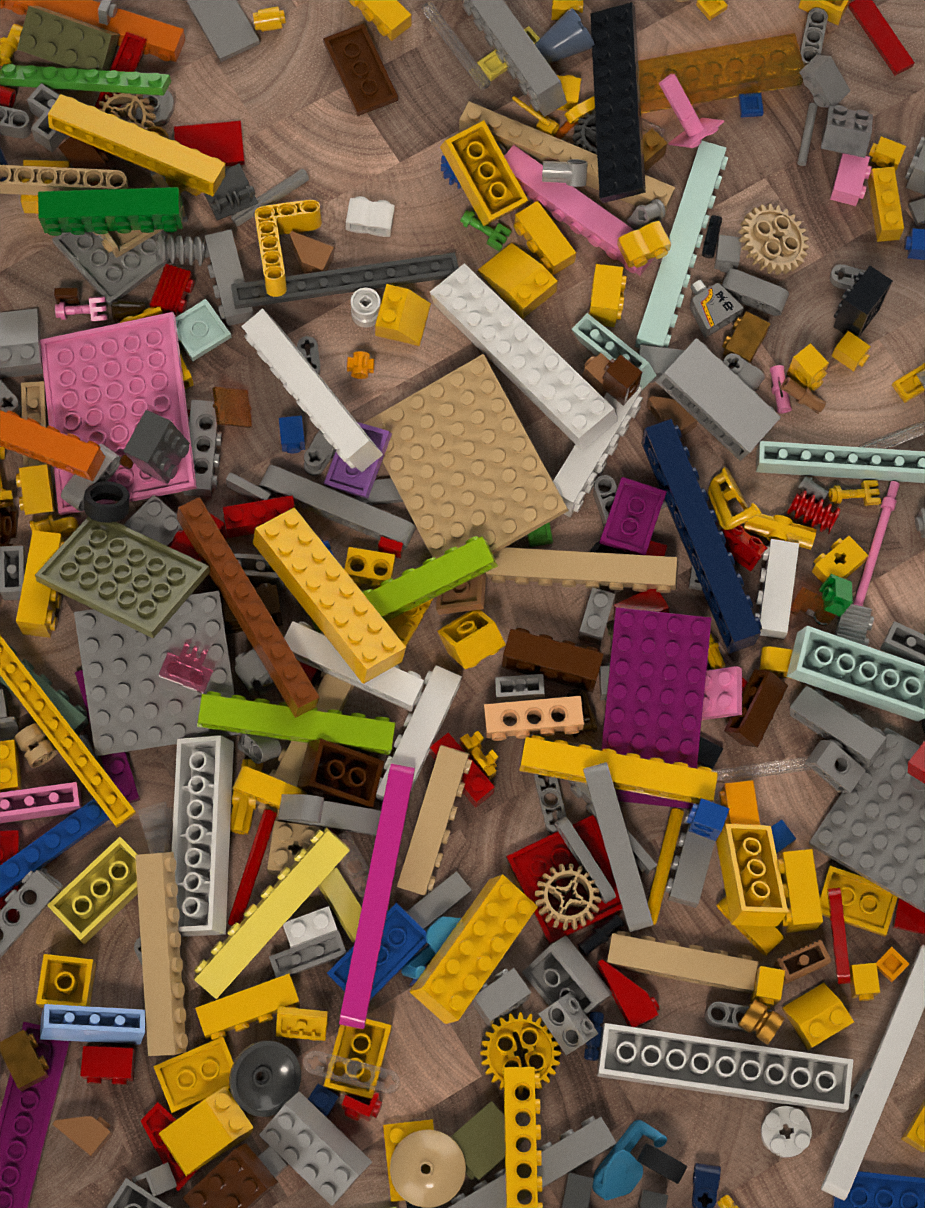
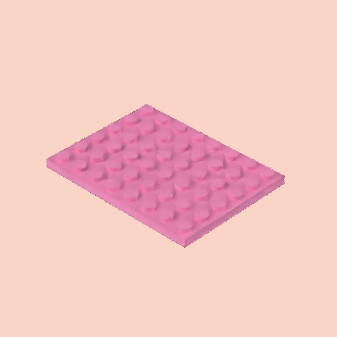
[40,312,197,516]

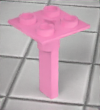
[659,74,724,148]

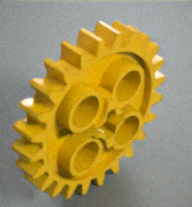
[480,1012,561,1095]

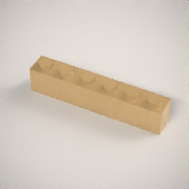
[397,745,472,896]
[606,931,758,994]

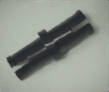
[577,913,624,956]

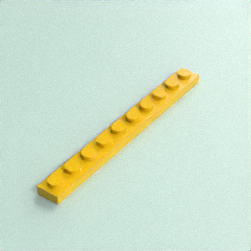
[0,635,136,828]

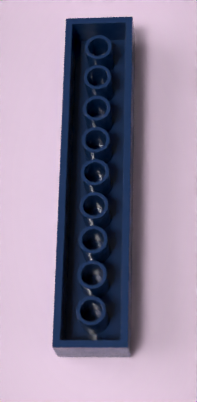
[641,419,762,654]

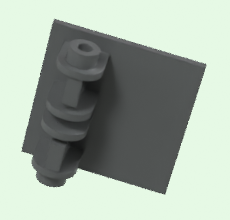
[204,163,258,221]

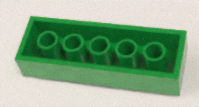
[38,187,183,236]

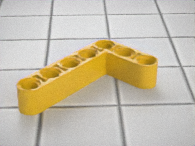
[254,200,322,297]

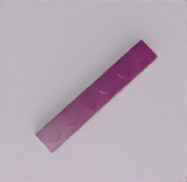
[75,670,140,803]

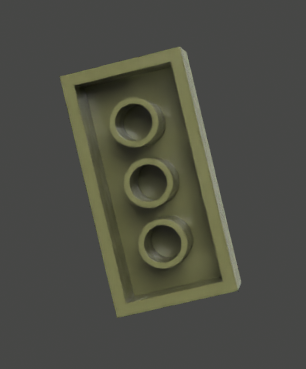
[17,6,120,71]

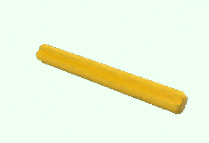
[648,808,684,925]

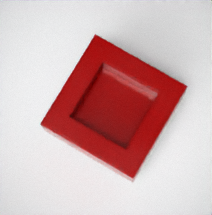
[378,536,404,559]

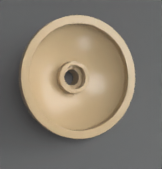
[390,1130,466,1208]

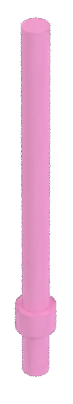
[853,481,900,606]

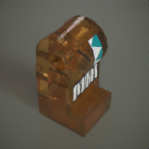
[790,586,836,626]

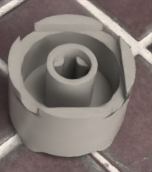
[235,649,276,695]

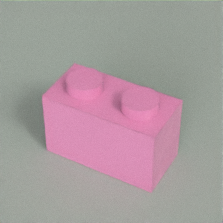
[830,153,872,206]

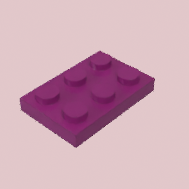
[600,477,667,555]

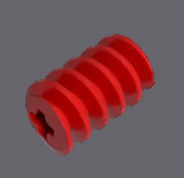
[786,490,840,535]

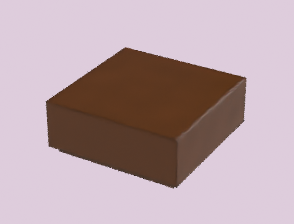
[54,288,80,305]

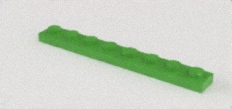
[0,64,171,96]

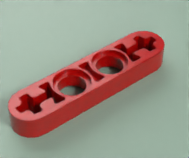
[827,888,851,984]

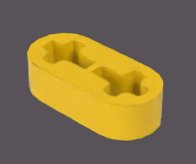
[564,96,595,124]

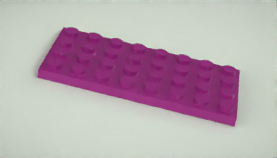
[601,607,711,809]

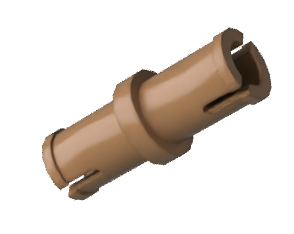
[780,377,826,414]

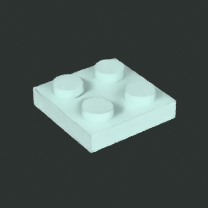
[175,299,232,361]

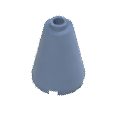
[535,8,595,64]

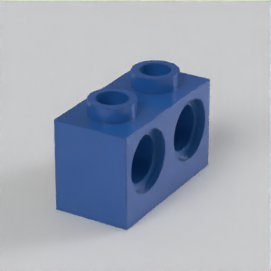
[686,798,729,841]

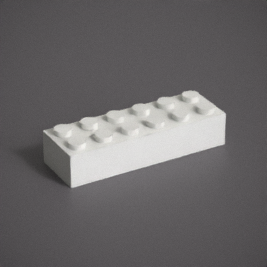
[553,387,643,517]

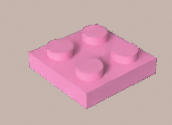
[702,666,742,720]

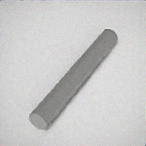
[797,103,818,166]

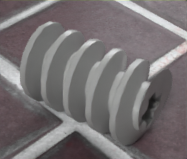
[156,234,204,266]

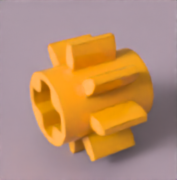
[347,351,375,379]

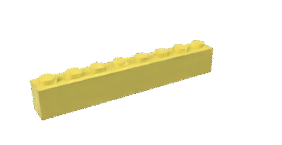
[194,827,350,999]

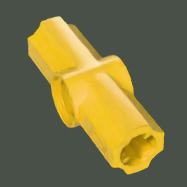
[744,513,817,550]
[230,759,264,835]

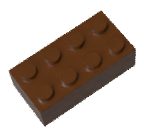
[501,628,604,693]

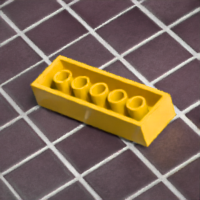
[409,874,538,1024]

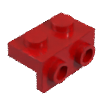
[720,525,768,572]
[341,1092,383,1122]

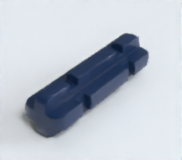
[584,1012,604,1061]

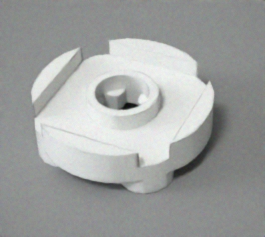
[761,1106,812,1158]

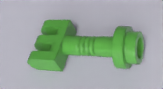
[460,210,512,251]

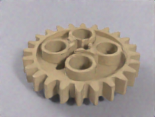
[738,204,809,275]

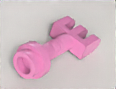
[55,296,108,321]

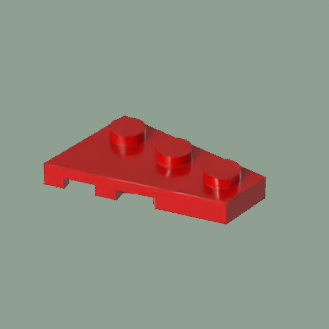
[141,1102,201,1192]

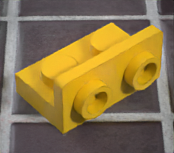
[276,1007,328,1041]

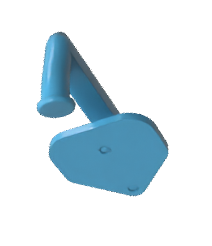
[401,916,461,979]
[592,1120,667,1200]

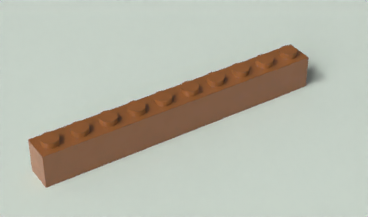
[177,497,320,718]

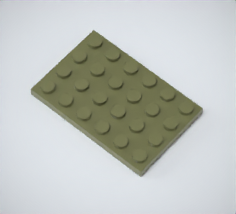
[35,517,210,638]

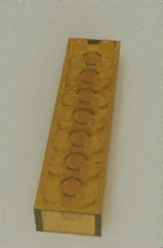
[638,33,804,114]

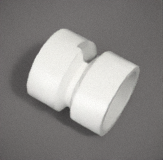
[351,287,381,328]

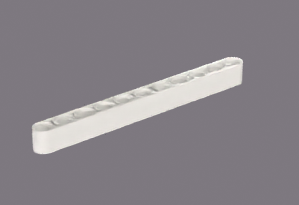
[821,944,925,1201]

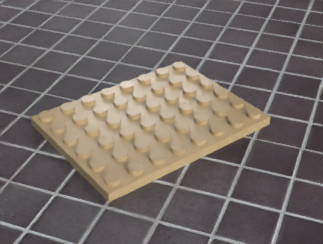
[363,354,569,559]

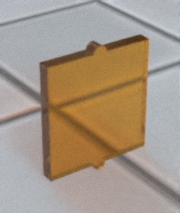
[212,386,252,428]

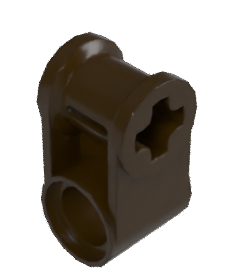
[566,689,597,738]

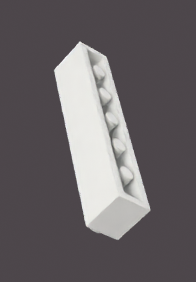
[284,621,424,712]
[376,665,462,802]

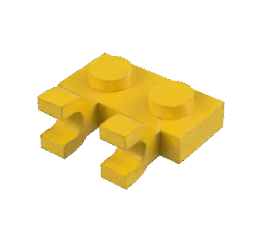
[459,731,499,780]

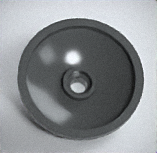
[229,1040,301,1117]

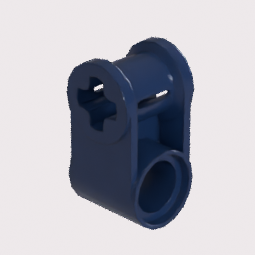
[692,1163,721,1208]

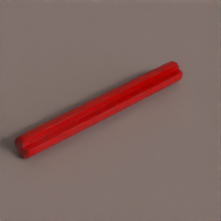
[228,809,277,926]

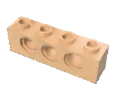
[484,696,584,741]

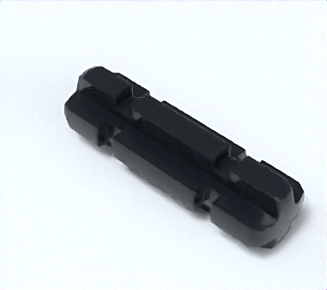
[702,215,722,259]

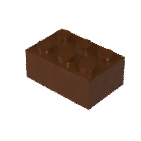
[297,738,384,808]
[183,1143,278,1208]

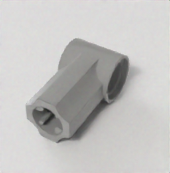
[542,159,588,187]

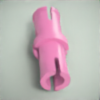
[770,365,792,414]

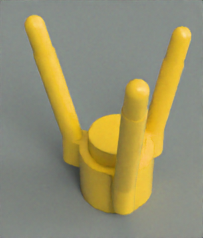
[512,96,559,137]

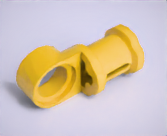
[0,24,23,66]
[29,515,79,537]

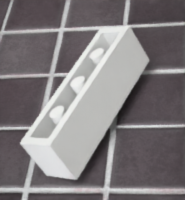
[754,539,799,639]

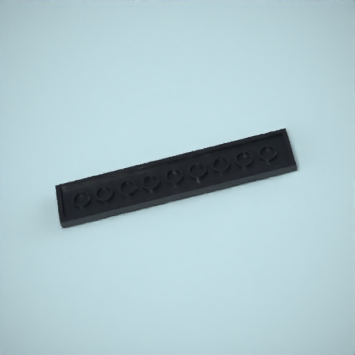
[590,2,646,203]

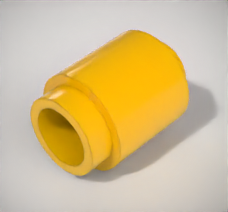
[253,6,286,32]

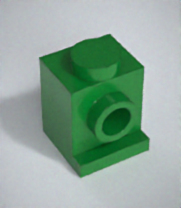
[819,574,853,617]

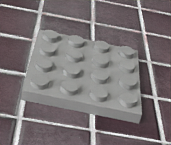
[52,230,171,307]

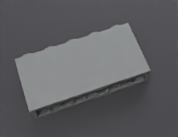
[656,338,781,461]

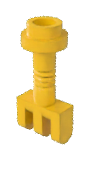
[828,480,881,506]

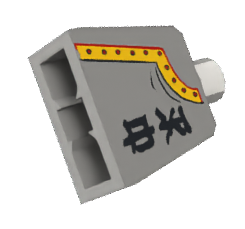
[690,280,743,338]

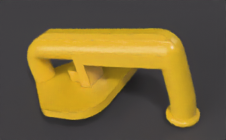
[708,467,761,530]

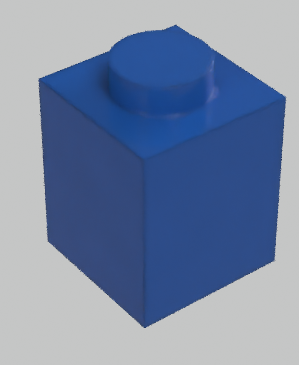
[904,228,925,260]
[279,415,305,454]

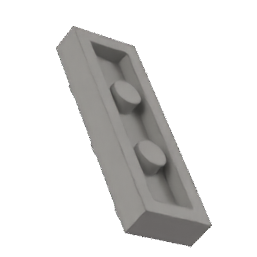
[269,930,347,978]

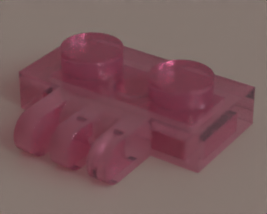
[158,642,213,694]

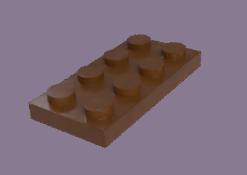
[323,23,398,116]

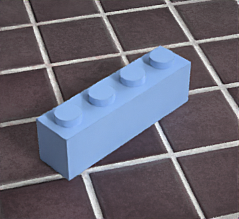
[40,1004,145,1045]

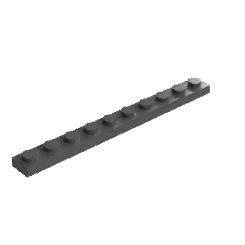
[231,252,459,309]

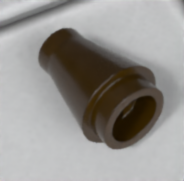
[111,299,145,322]

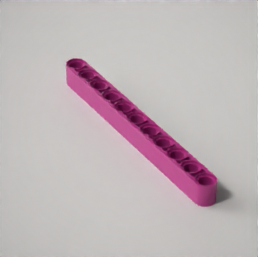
[339,764,415,1029]

